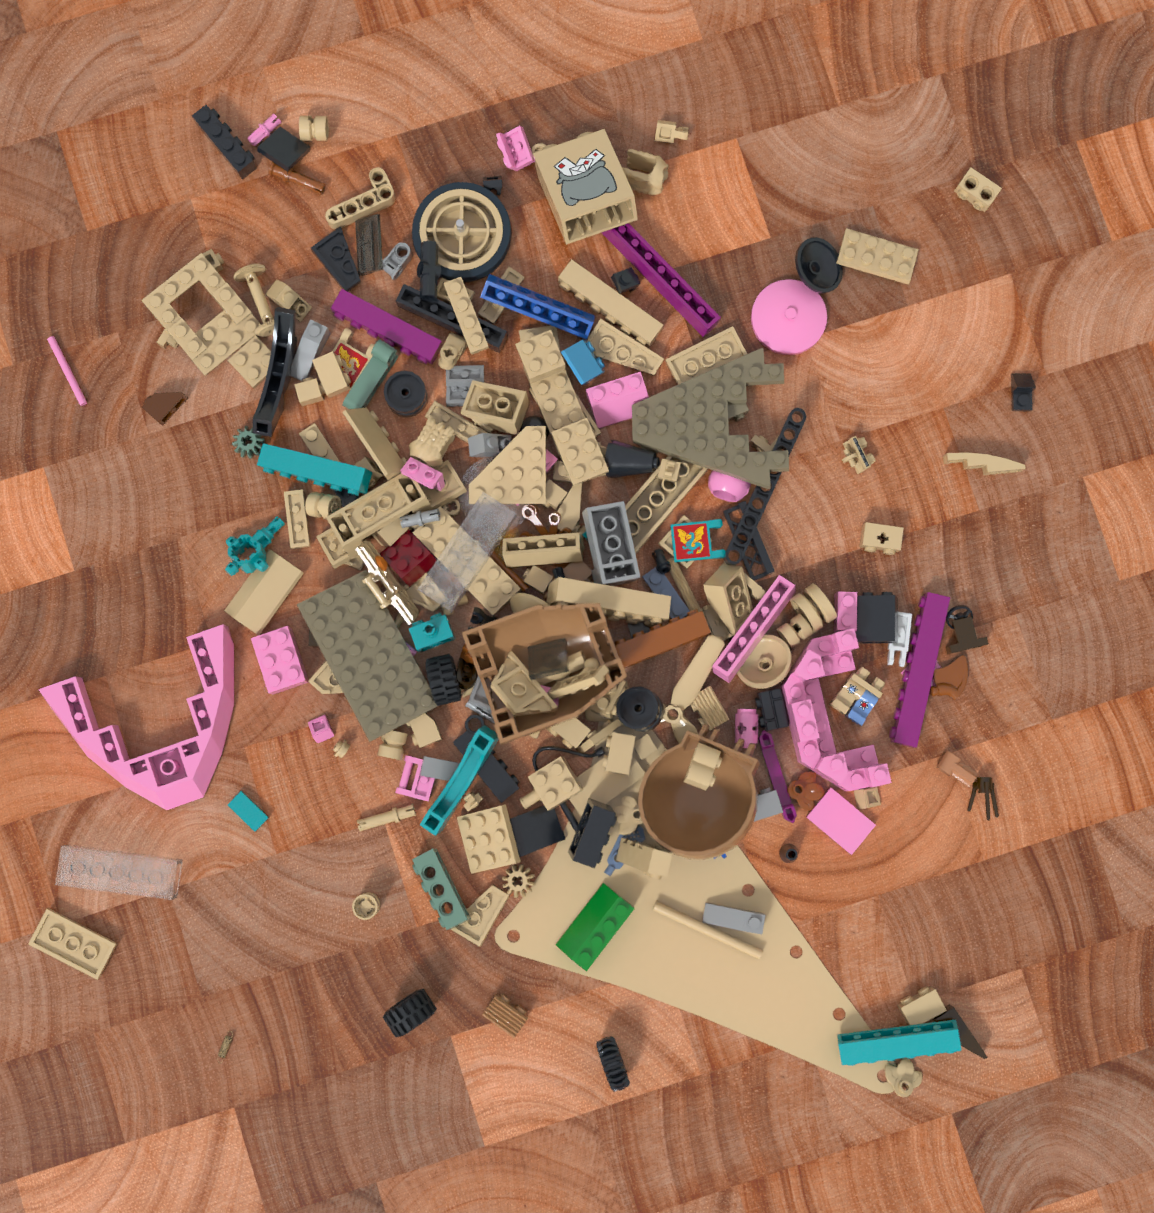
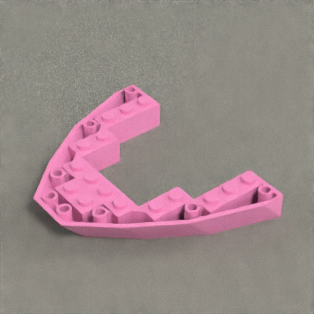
[38,624,234,810]

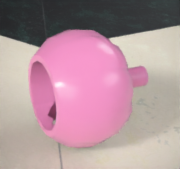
[708,470,751,502]

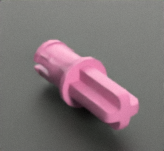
[247,113,281,146]

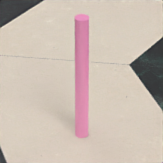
[47,336,87,406]

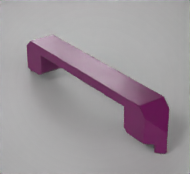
[758,730,797,824]

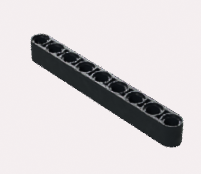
[724,408,806,566]

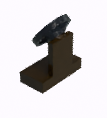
[945,605,989,655]

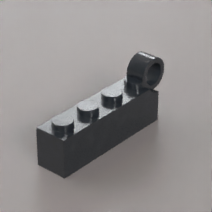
[453,715,520,803]

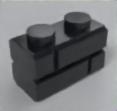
[755,689,789,731]

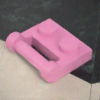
[395,755,435,801]

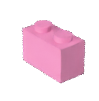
[834,592,857,632]

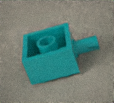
[408,613,456,653]

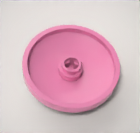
[751,280,827,355]

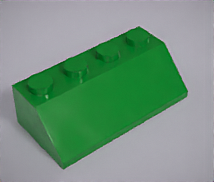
[556,883,635,972]

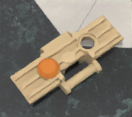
[356,540,419,625]

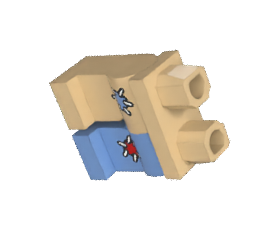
[829,667,885,726]

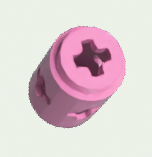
[735,709,758,748]

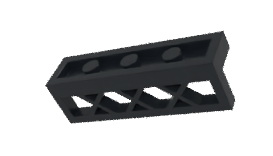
[723,501,775,581]

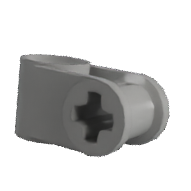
[379,243,413,280]

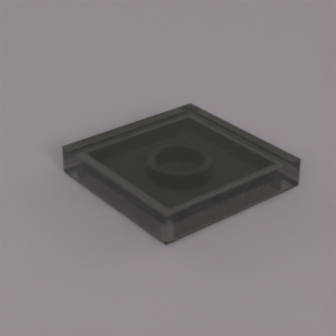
[528,638,569,680]

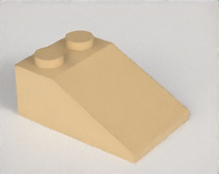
[461,380,529,435]
[704,565,753,636]

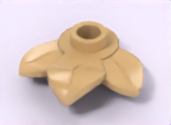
[613,796,643,835]
[885,1058,922,1097]

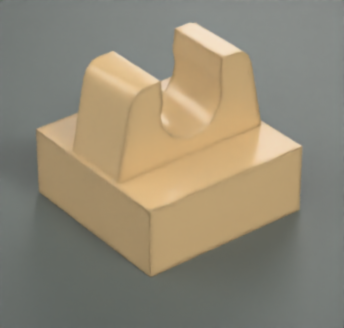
[157,329,178,349]
[658,459,681,482]

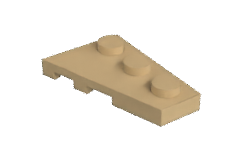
[451,885,510,947]

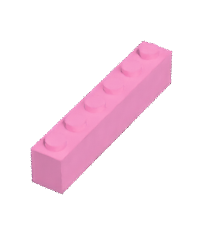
[712,575,796,683]

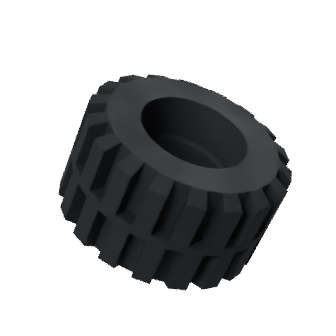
[426,654,462,706]
[383,989,437,1037]

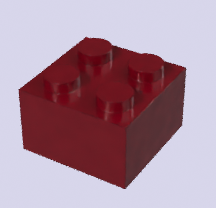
[380,529,438,588]

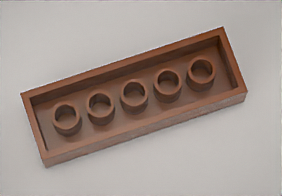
[614,609,711,669]

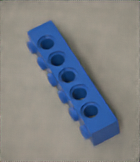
[480,274,595,339]

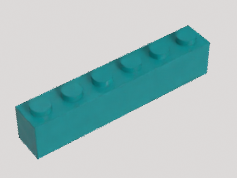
[257,443,373,496]
[837,1020,962,1066]

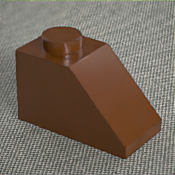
[142,392,188,426]

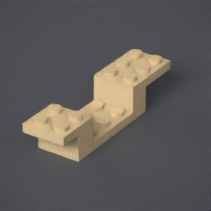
[515,330,609,486]
[316,460,467,569]

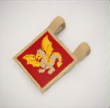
[333,328,374,390]

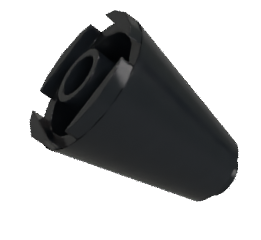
[605,440,660,478]

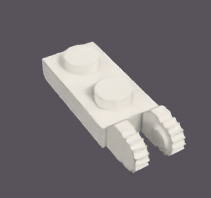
[887,612,912,667]

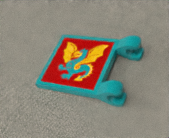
[670,519,726,563]

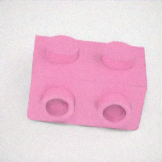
[496,126,535,171]
[401,457,445,491]

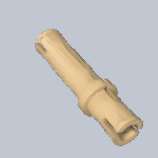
[357,804,416,832]

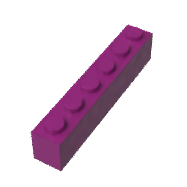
[331,289,443,365]

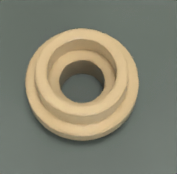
[333,739,350,758]

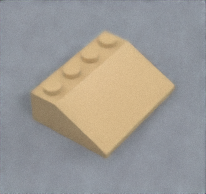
[342,407,407,481]

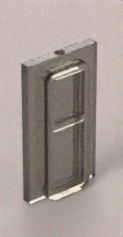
[355,214,383,276]

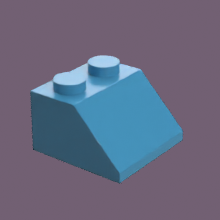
[561,340,605,385]

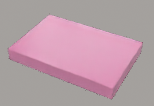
[806,787,876,855]

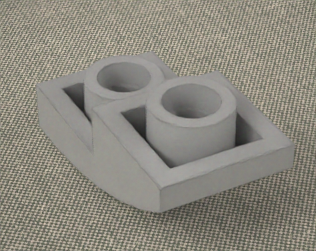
[420,756,460,781]

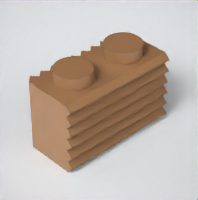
[482,993,528,1038]

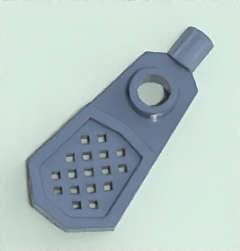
[604,825,645,876]

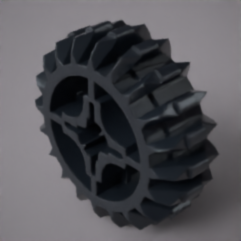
[596,1036,630,1092]

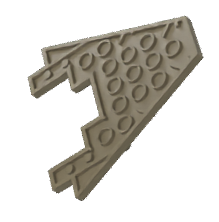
[632,348,789,489]

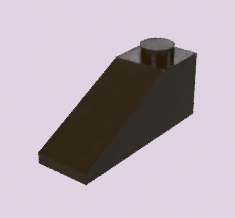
[932,1004,987,1059]

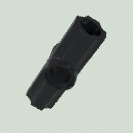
[417,240,441,301]

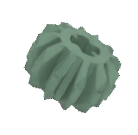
[232,426,265,459]

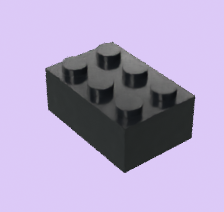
[568,798,617,868]

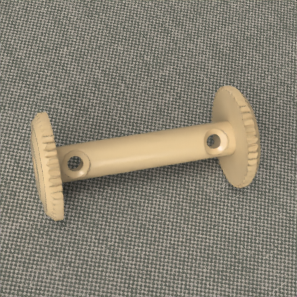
[234,263,274,337]

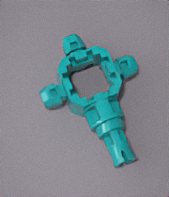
[225,516,285,576]

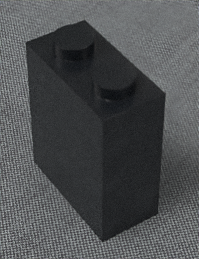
[856,592,898,644]

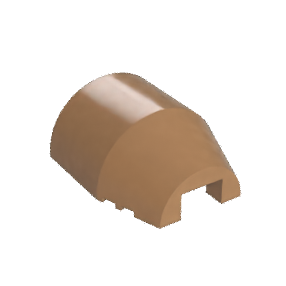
[462,603,627,745]

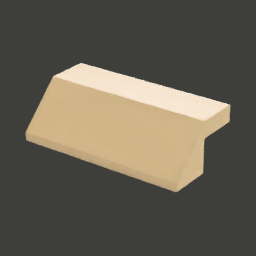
[224,549,304,635]

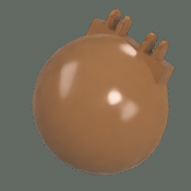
[638,724,760,860]

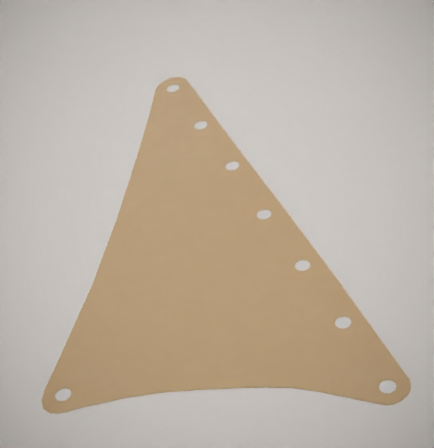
[494,721,897,1094]

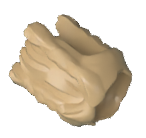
[622,149,669,195]
[409,416,455,468]

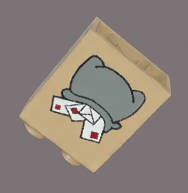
[533,129,638,245]

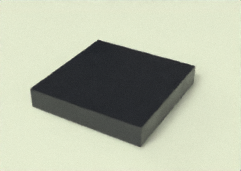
[257,127,310,172]

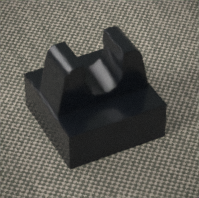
[483,176,502,196]

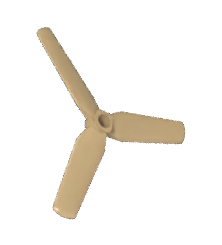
[585,635,725,744]

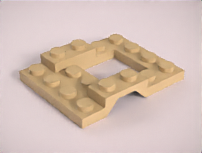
[142,253,261,376]

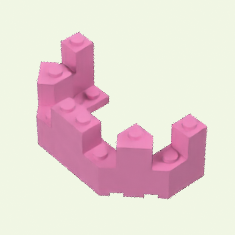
[780,629,892,791]

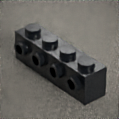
[192,105,257,180]

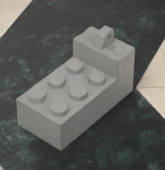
[582,501,640,586]

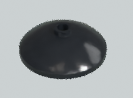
[795,237,843,293]

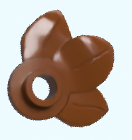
[787,772,825,810]

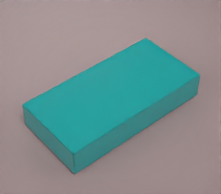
[228,791,270,832]

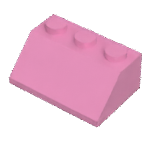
[586,372,648,429]

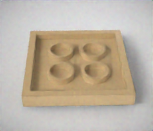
[457,804,521,874]

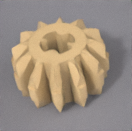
[502,865,536,898]

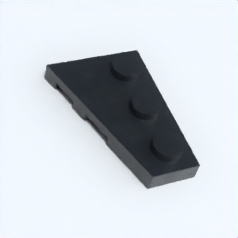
[311,226,361,292]

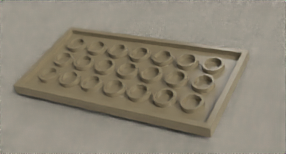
[297,570,438,742]

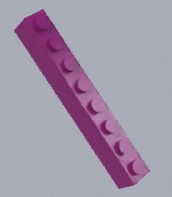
[601,223,721,337]
[889,592,950,748]

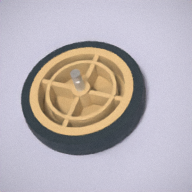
[412,182,512,283]

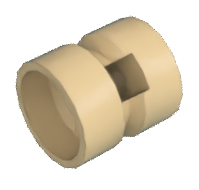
[299,116,329,141]
[305,492,342,519]
[777,613,813,649]
[377,731,408,760]
[352,892,381,920]

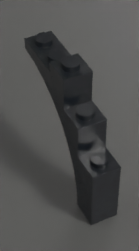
[253,307,297,437]

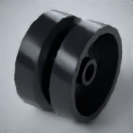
[384,371,428,417]
[616,687,664,732]

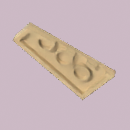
[586,318,665,375]

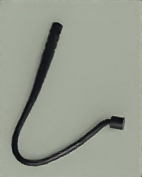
[532,746,605,832]

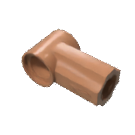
[936,751,978,787]

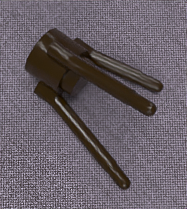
[967,777,999,821]

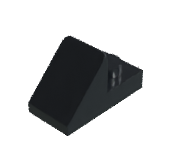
[1011,373,1036,411]

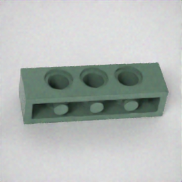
[412,849,471,930]

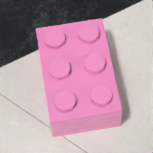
[251,626,309,695]

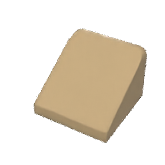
[854,786,881,809]

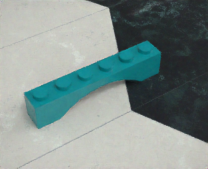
[420,725,499,836]

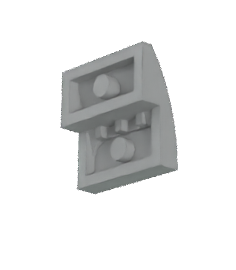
[446,365,484,407]

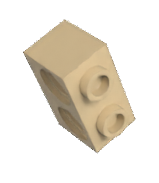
[954,168,1002,212]

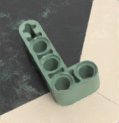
[342,340,399,409]

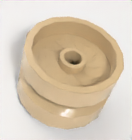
[790,583,837,633]

